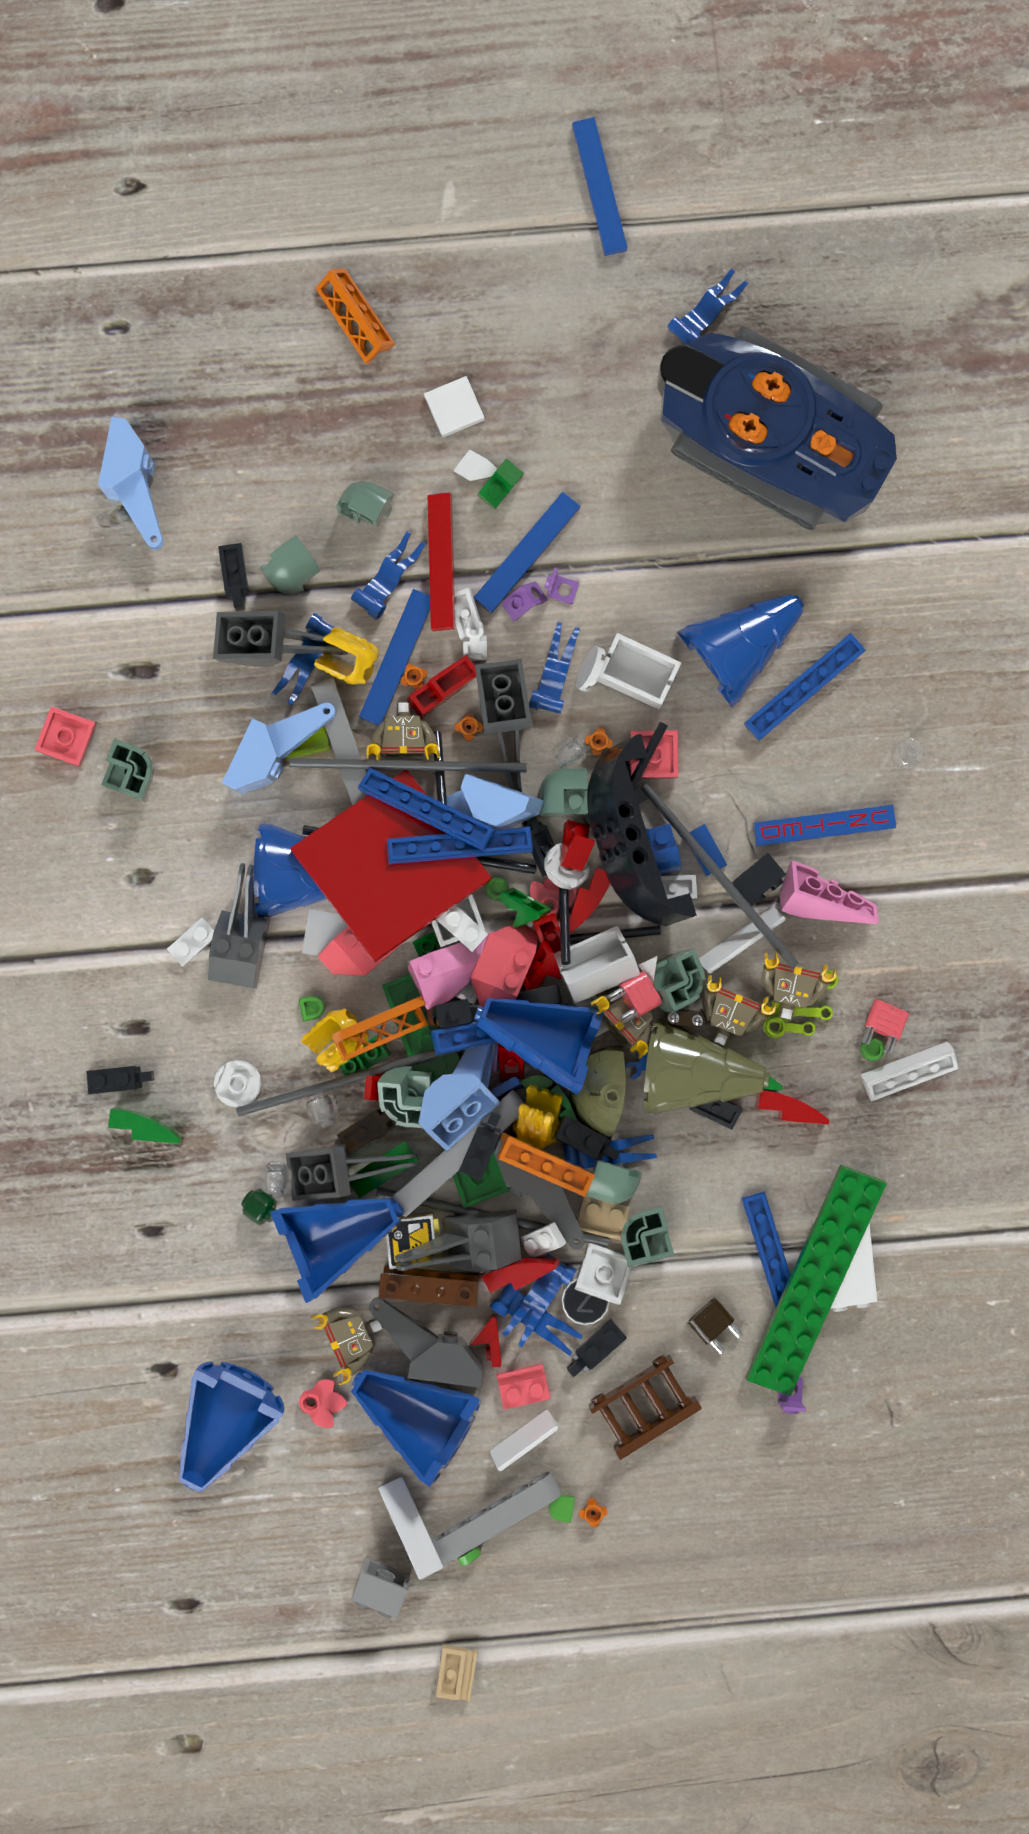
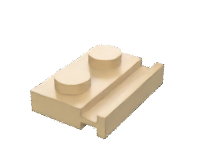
[577,1196,630,1241]
[436,1645,478,1702]

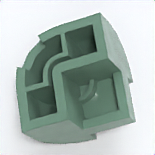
[336,481,395,527]
[261,535,320,595]
[101,738,154,802]
[539,768,588,817]
[653,949,706,1012]
[377,1066,433,1128]
[586,1159,642,1204]
[621,1207,674,1267]

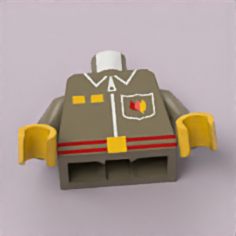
[366,703,440,760]
[761,952,837,1020]
[702,975,777,1046]
[591,992,654,1058]
[310,1307,384,1385]

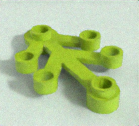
[763,970,838,1038]

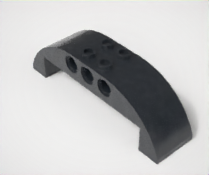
[587,734,697,926]

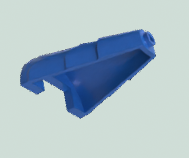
[677,594,804,707]
[254,824,327,917]
[474,998,604,1094]
[270,1198,404,1303]
[179,1361,284,1492]
[351,1370,481,1487]

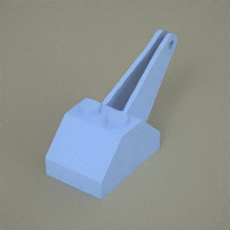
[98,416,164,550]
[222,703,336,794]
[447,774,544,829]
[419,1043,501,1151]

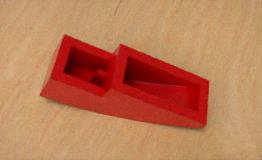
[407,655,476,719]
[569,868,610,934]
[755,1090,829,1125]
[481,1257,560,1293]

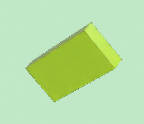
[285,726,331,760]

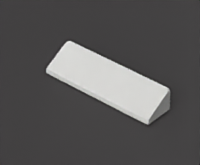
[699,907,786,974]
[861,1042,959,1102]
[378,1477,444,1580]

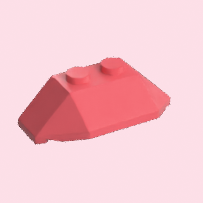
[470,924,538,1007]
[318,927,401,976]

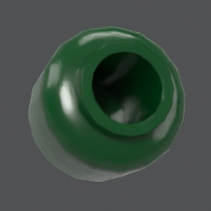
[241,1189,277,1225]

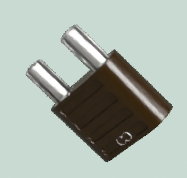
[664,1009,705,1027]
[687,1297,743,1354]

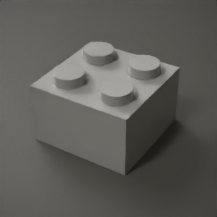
[351,1558,410,1618]

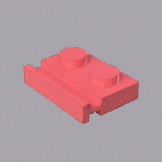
[496,1363,551,1410]

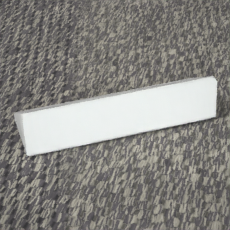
[490,1410,558,1471]

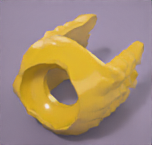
[314,627,380,685]
[301,1008,369,1072]
[513,1085,563,1150]

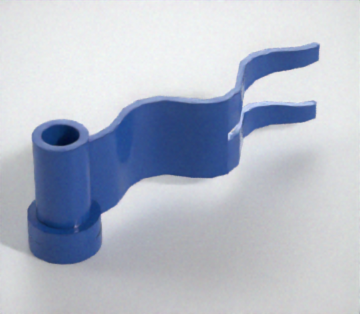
[667,269,749,347]
[351,531,426,620]
[271,613,335,706]
[529,622,580,714]
[563,1134,657,1169]
[502,1253,577,1348]
[489,1283,583,1356]

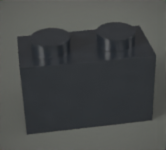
[731,853,786,906]

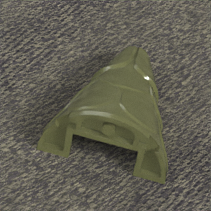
[643,1019,770,1114]
[570,1046,626,1140]

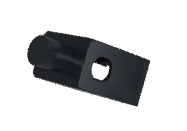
[425,999,473,1035]

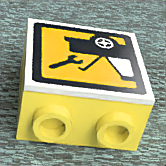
[386,1213,442,1269]

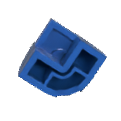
[646,824,681,876]

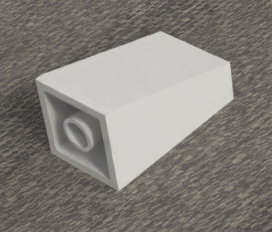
[812,1220,878,1312]

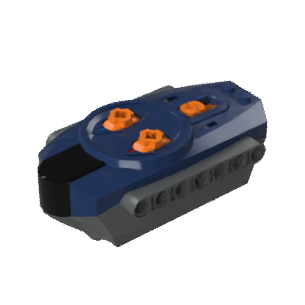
[657,327,897,530]

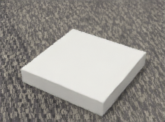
[424,376,485,438]
[574,1243,632,1305]

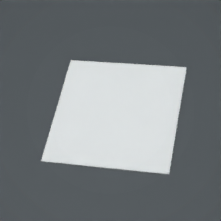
[302,909,348,956]

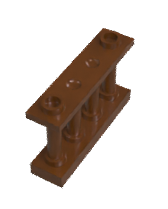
[378,1265,479,1307]
[589,1355,702,1460]

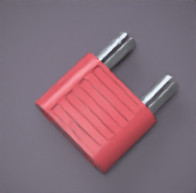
[608,971,662,1023]
[862,1000,909,1054]

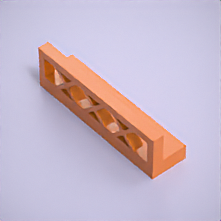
[316,269,395,364]
[332,996,428,1062]
[497,1133,595,1197]

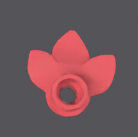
[530,877,577,917]
[299,1379,347,1428]

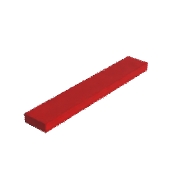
[427,492,456,632]

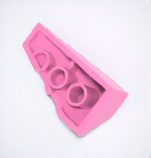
[780,860,879,924]
[408,931,494,1010]

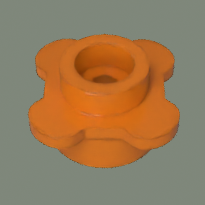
[401,664,428,690]
[455,713,483,741]
[585,728,613,756]
[579,1498,608,1527]

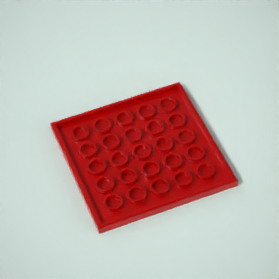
[290,770,492,962]

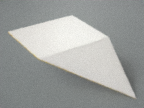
[454,449,497,481]
[637,956,657,984]

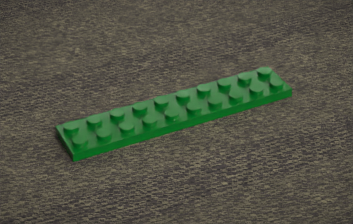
[382,974,509,1208]
[745,1164,887,1396]

